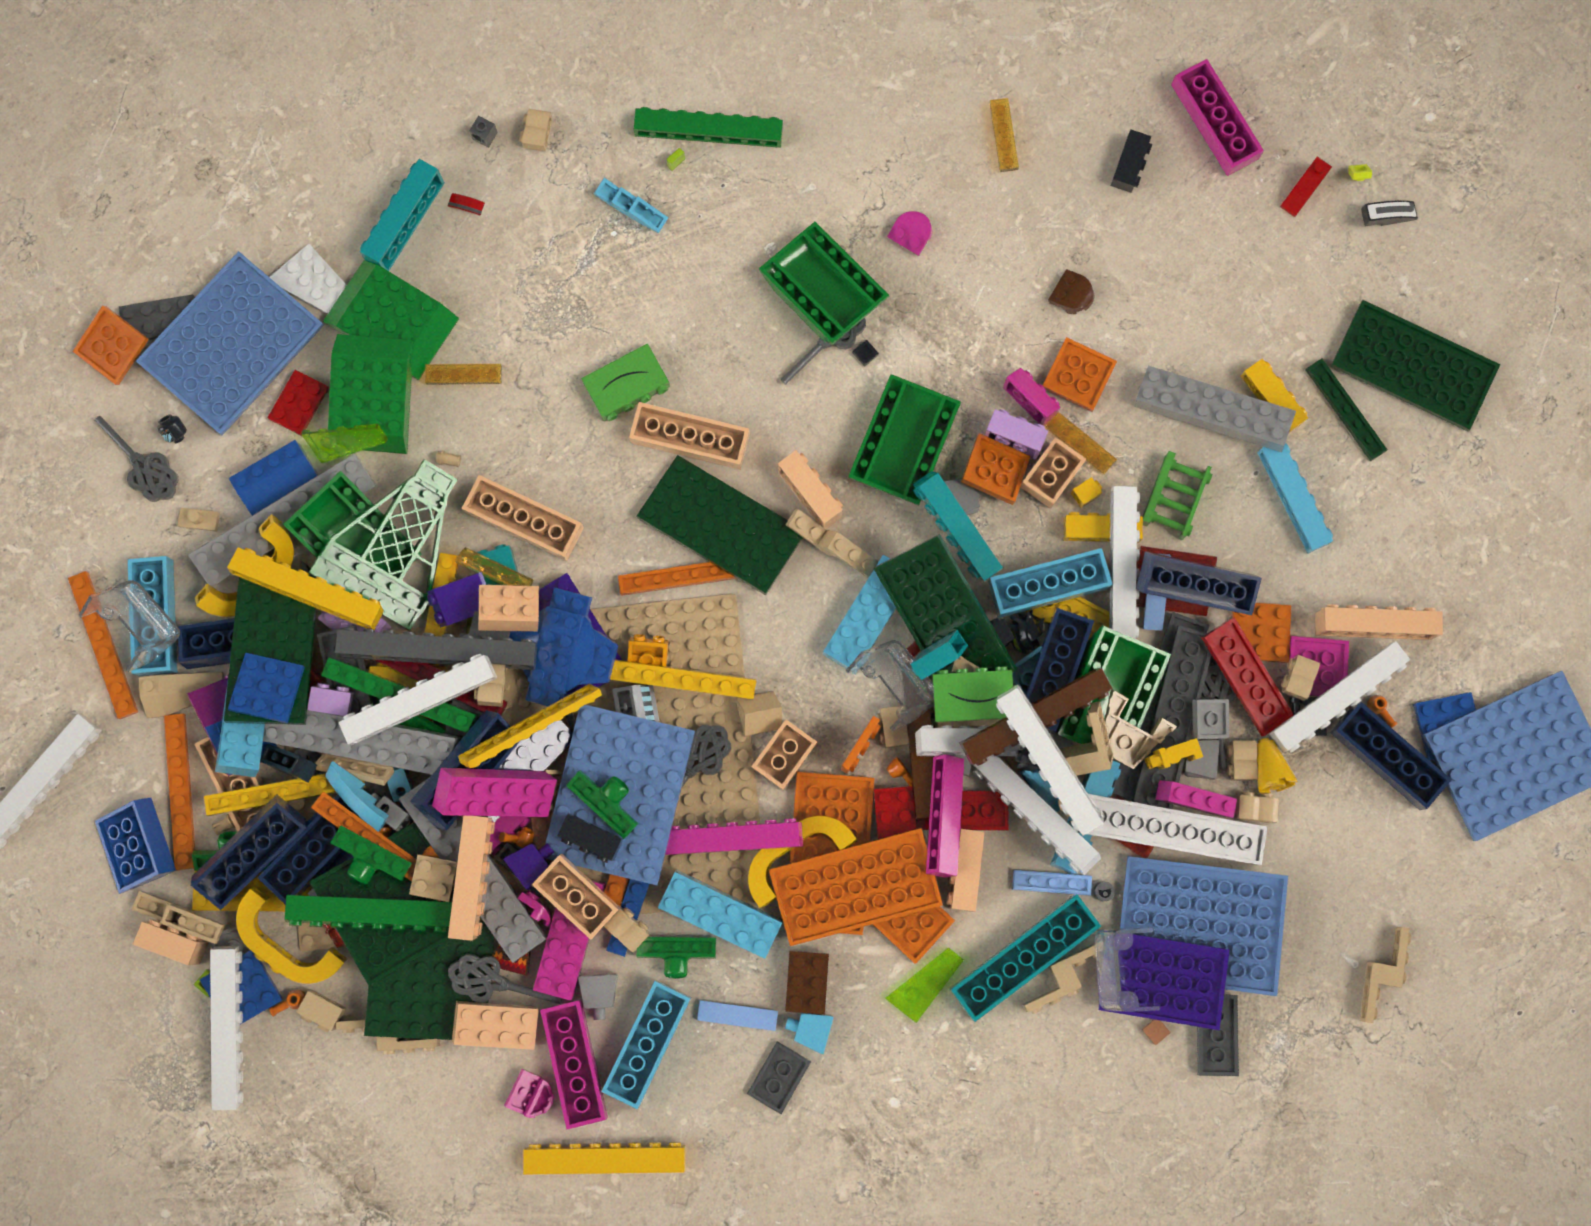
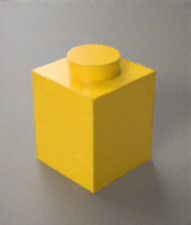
[1070,477,1102,508]

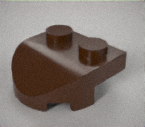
[1048,269,1095,314]

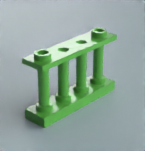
[1143,451,1213,540]

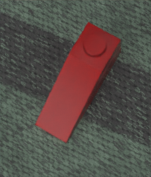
[1280,156,1332,217]

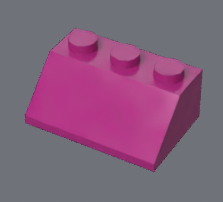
[1003,368,1061,426]

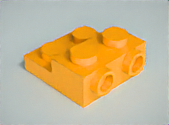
[628,634,669,667]

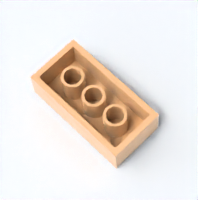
[778,450,843,529]
[946,829,985,912]
[532,854,620,940]
[452,1001,539,1050]

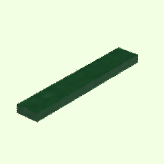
[1305,358,1388,461]

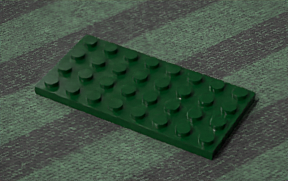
[1330,300,1501,432]
[636,455,803,595]
[874,534,1017,674]
[224,572,316,725]

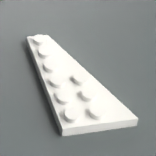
[269,244,347,314]

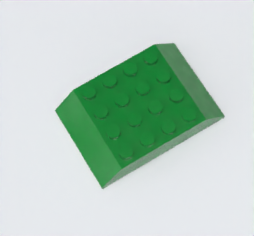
[759,221,890,345]
[323,260,459,380]
[328,334,414,454]
[848,374,961,506]
[283,470,422,577]
[1057,625,1171,744]

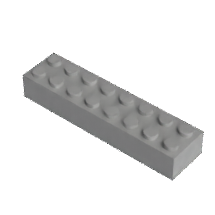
[1135,366,1296,452]

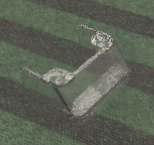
[79,580,180,672]
[846,640,934,731]
[1094,927,1161,1012]

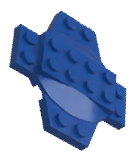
[509,587,619,706]

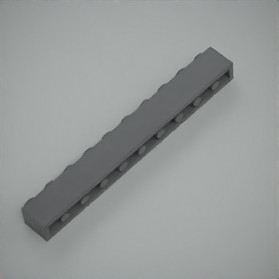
[335,628,537,670]

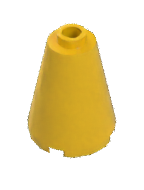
[1257,738,1298,794]

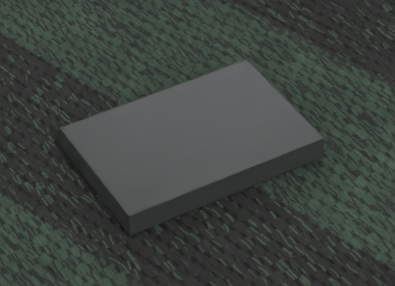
[747,1041,811,1114]

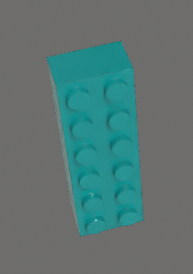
[360,159,445,271]
[913,471,1003,581]

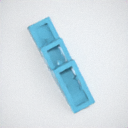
[594,178,669,233]
[325,761,389,832]

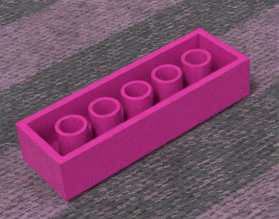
[1171,59,1264,176]
[432,768,557,817]
[533,878,605,1001]
[540,999,608,1130]

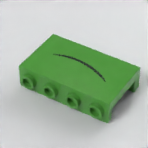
[581,343,670,421]
[933,667,1013,722]

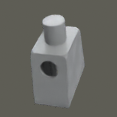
[371,792,412,832]
[578,974,618,1020]

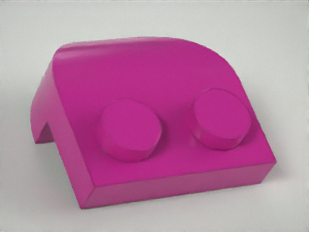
[887,211,932,256]
[518,890,552,926]
[504,1069,554,1118]

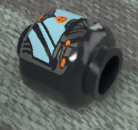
[157,414,187,444]

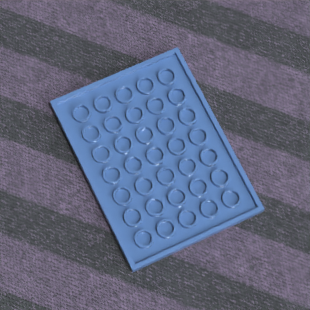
[136,251,324,435]
[1422,671,1591,841]
[545,705,695,885]
[1120,856,1288,996]

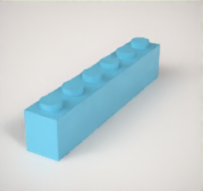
[1257,443,1333,554]

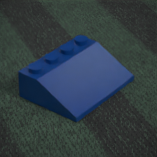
[229,440,318,515]
[95,798,176,894]

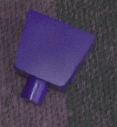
[503,843,555,890]

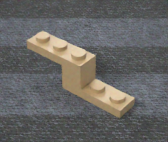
[785,509,879,578]
[131,891,225,944]
[1360,927,1411,1023]
[1023,941,1107,1014]
[336,1019,440,1055]

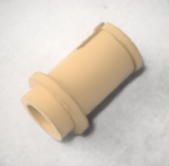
[436,450,461,467]
[212,814,236,835]

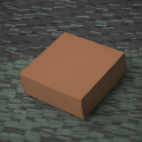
[1142,1019,1171,1045]

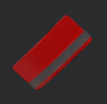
[448,193,485,216]

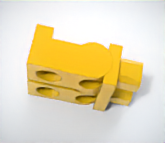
[1144,738,1203,770]

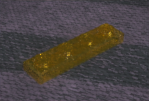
[989,98,1019,172]
[425,364,502,385]
[1046,412,1117,475]
[455,547,534,586]

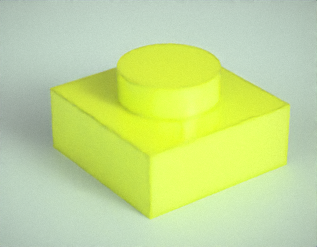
[1348,164,1372,181]

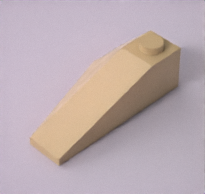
[139,672,223,718]

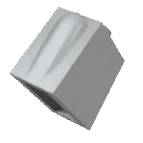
[944,478,980,515]
[1182,738,1219,780]

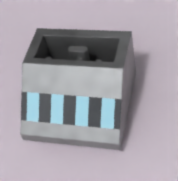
[612,684,660,722]

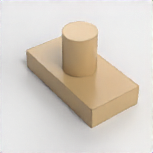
[177,507,220,532]

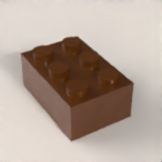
[785,951,829,1014]

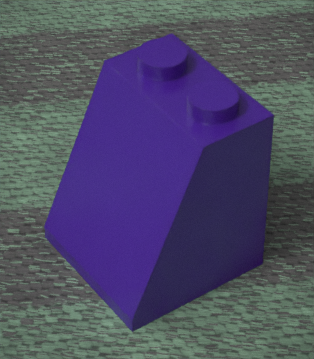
[427,572,486,628]

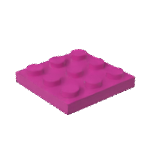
[1288,636,1349,697]

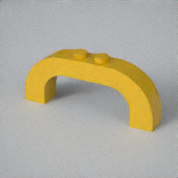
[195,514,294,617]
[748,816,858,908]
[236,886,348,984]

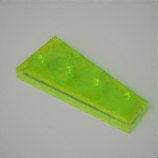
[301,424,388,463]
[885,947,964,1023]

